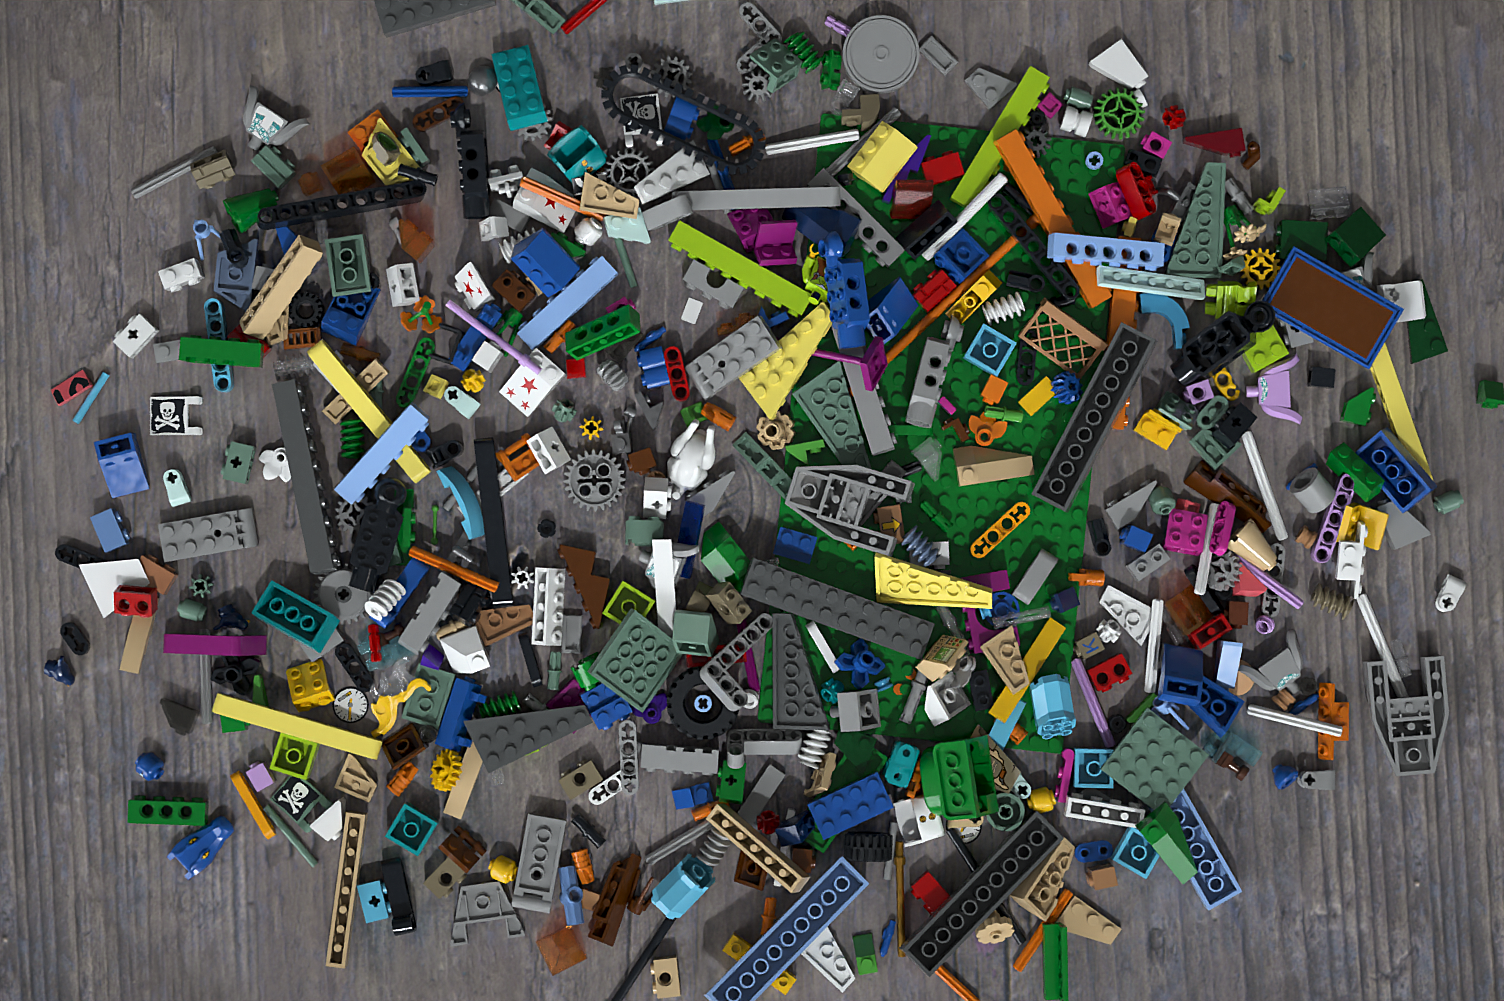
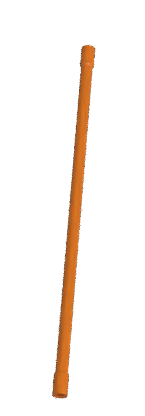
[848,214,1040,398]

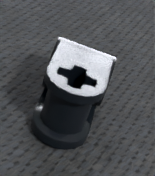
[415,60,454,86]
[425,440,464,469]

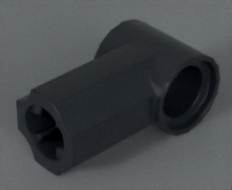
[220,228,248,269]
[1006,270,1045,293]
[1087,518,1111,557]

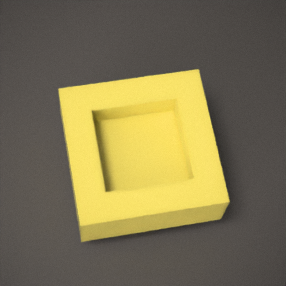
[1122,217,1138,237]
[423,374,449,399]

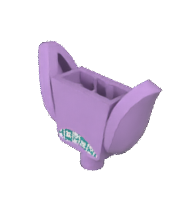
[1246,353,1302,425]

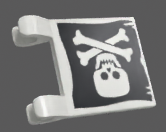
[620,94,664,150]
[150,396,203,435]

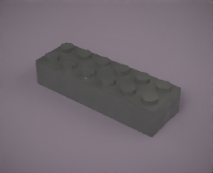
[374,0,496,38]

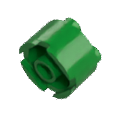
[570,650,602,691]

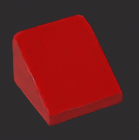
[566,358,587,379]

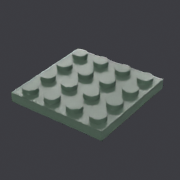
[587,608,683,713]
[1100,707,1209,810]

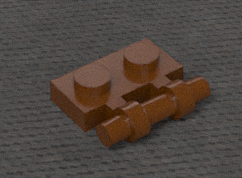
[438,825,487,874]

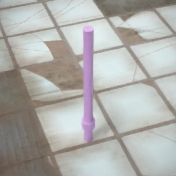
[446,300,542,375]

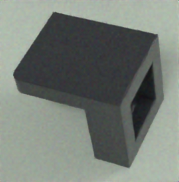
[1307,367,1336,389]

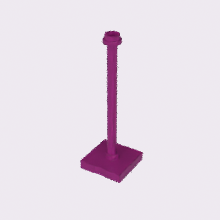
[776,336,888,392]

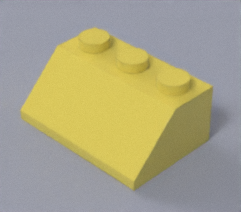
[847,121,918,193]

